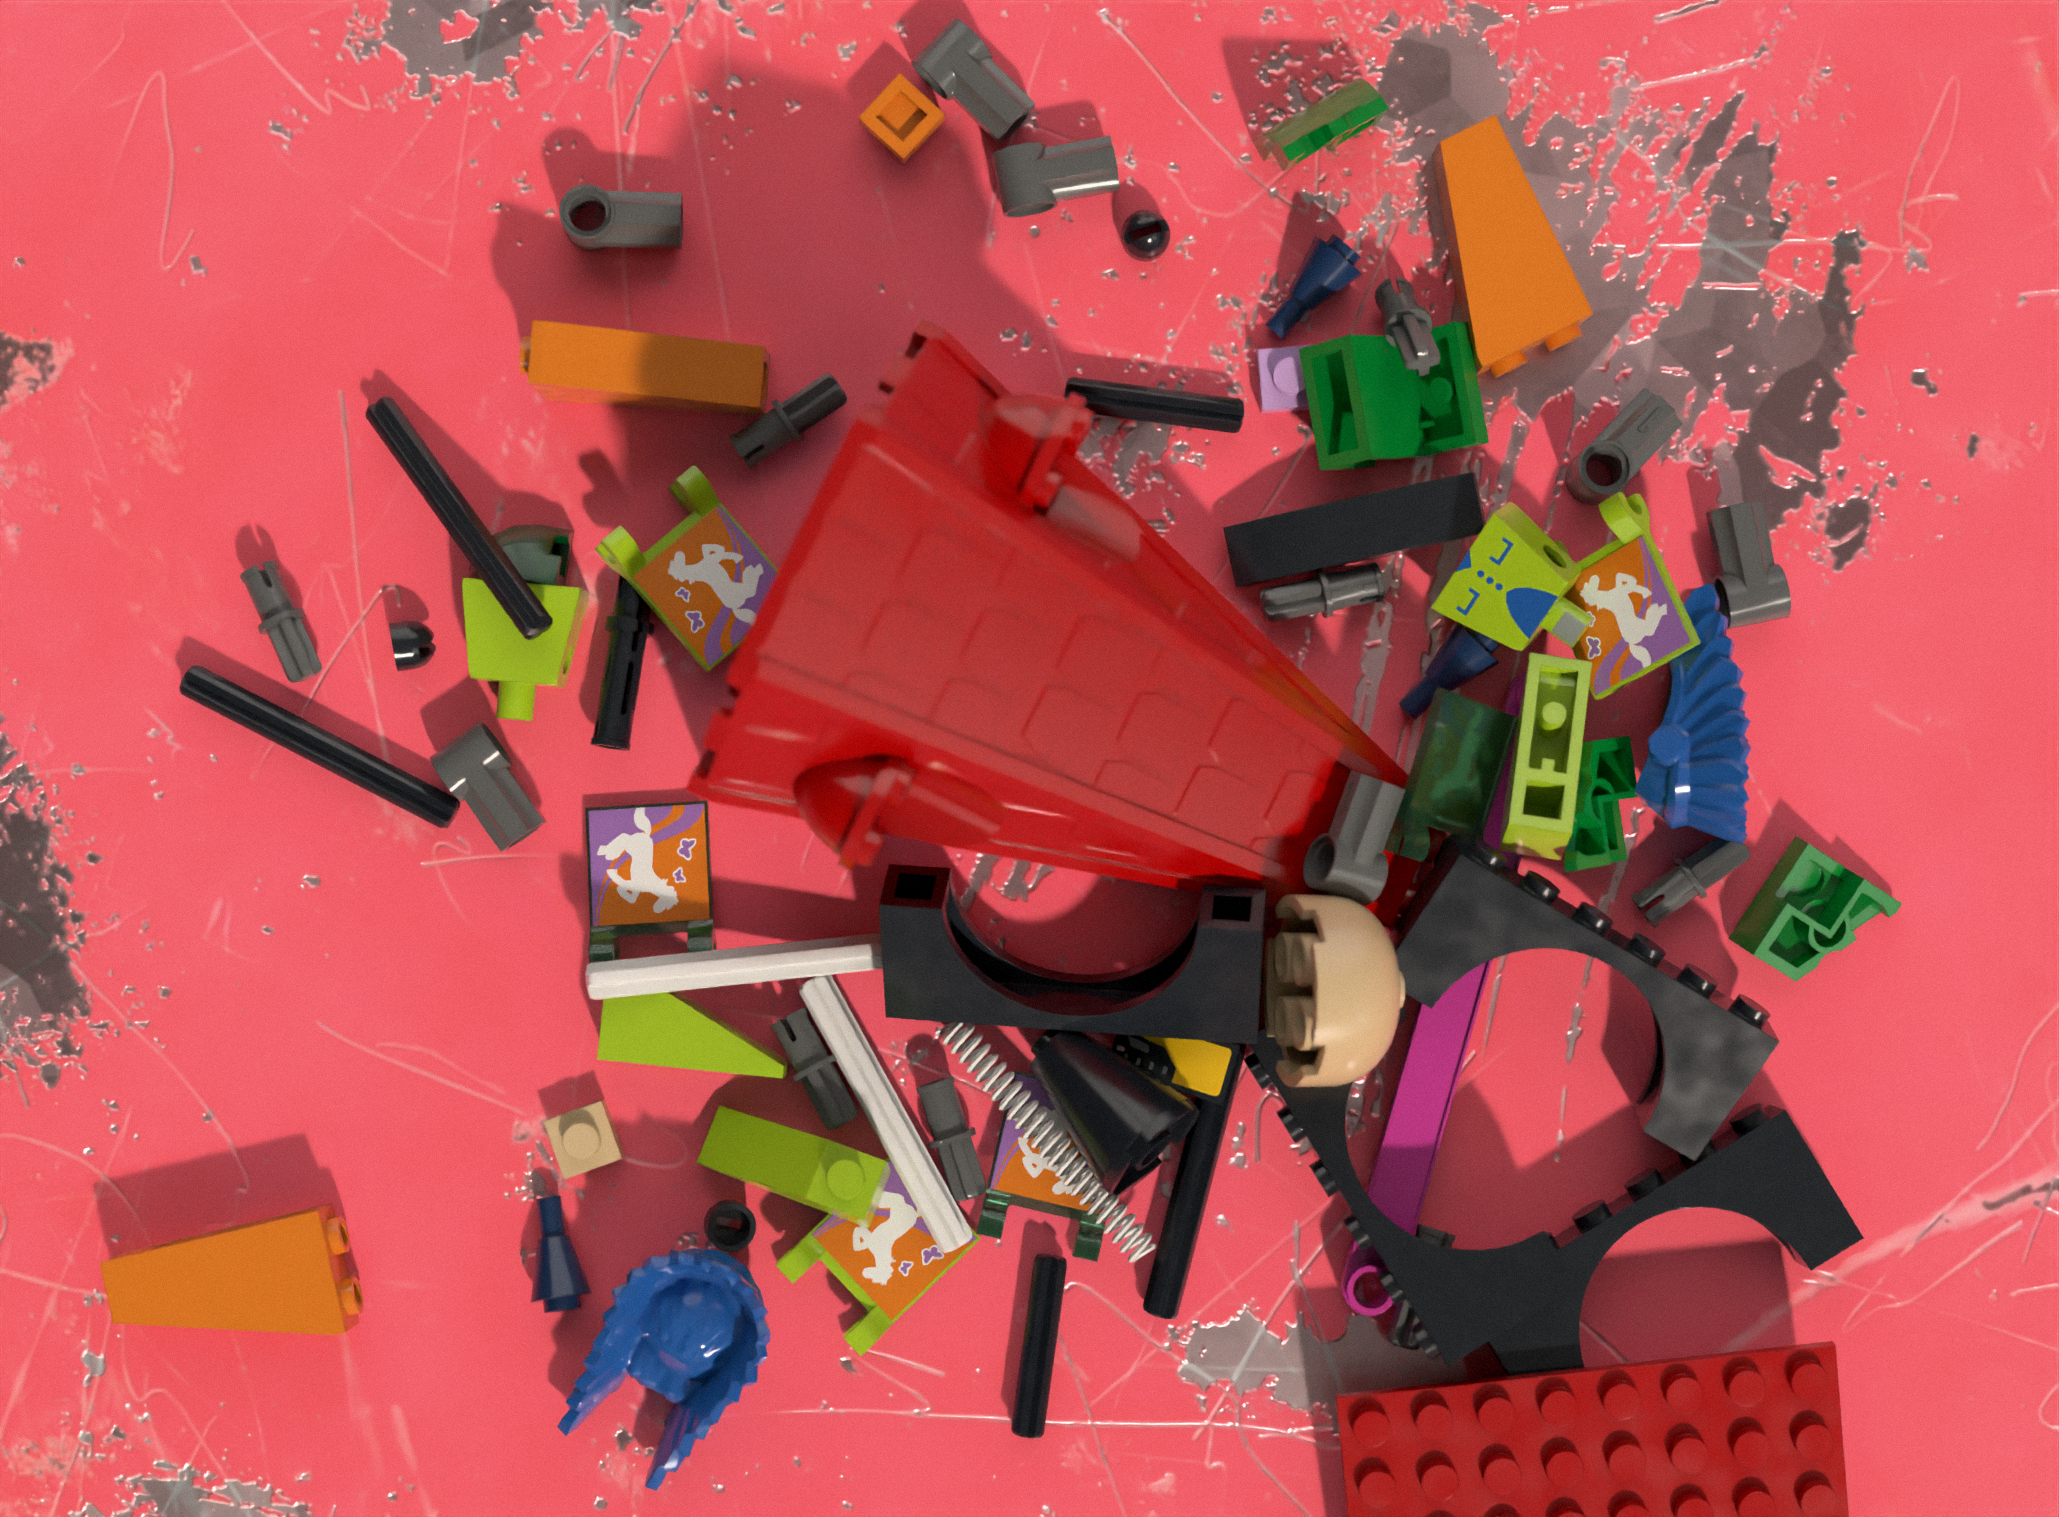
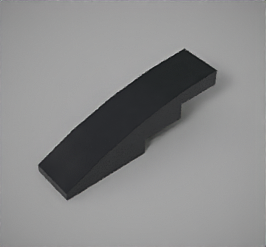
[1223,472,1486,587]

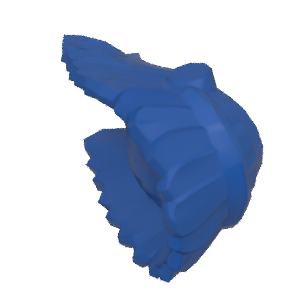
[1634,583,1752,844]
[557,1248,771,1491]

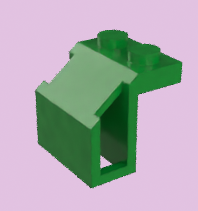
[1299,322,1489,470]

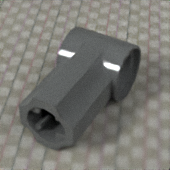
[911,18,1035,144]
[992,135,1120,218]
[559,184,684,252]
[1565,388,1682,505]
[1706,500,1791,629]
[430,721,547,852]
[1303,770,1405,905]

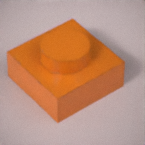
[858,73,945,164]

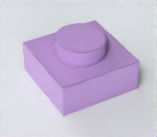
[1256,345,1311,413]

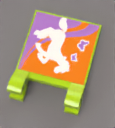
[595,465,778,672]
[1555,492,1701,700]
[776,1157,981,1356]

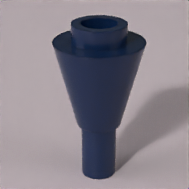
[1265,234,1362,339]
[1399,621,1500,720]
[530,1196,592,1313]

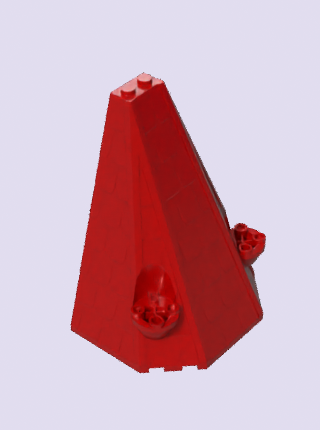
[685,318,1447,927]

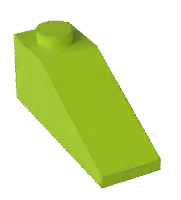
[1499,652,1592,860]
[597,991,789,1079]
[696,1105,891,1228]

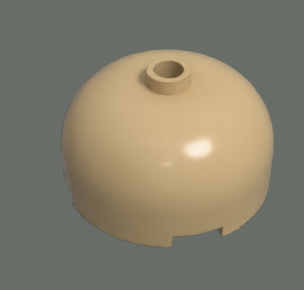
[1263,895,1405,1087]

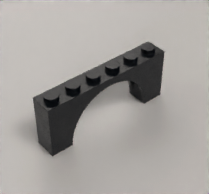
[1389,836,1780,1161]
[879,864,1266,1044]
[1243,1007,1579,1366]
[1487,1103,1864,1376]

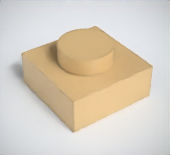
[543,1099,625,1179]

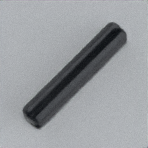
[1064,377,1244,433]
[1011,1254,1067,1438]

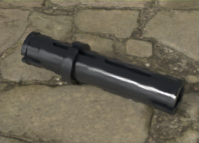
[590,574,655,751]

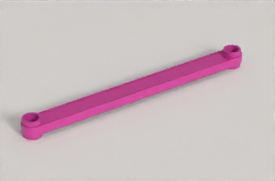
[1340,670,1526,1316]

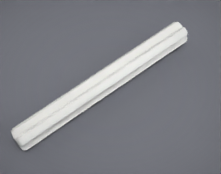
[585,933,883,1000]
[799,975,972,1253]

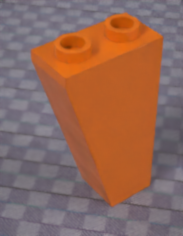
[1432,114,1594,378]
[519,320,770,416]
[99,1203,364,1335]

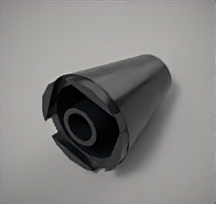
[1030,1029,1200,1196]

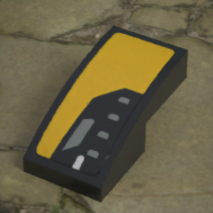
[1112,1034,1241,1105]

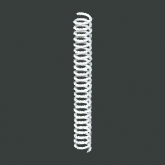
[935,1022,1156,1263]

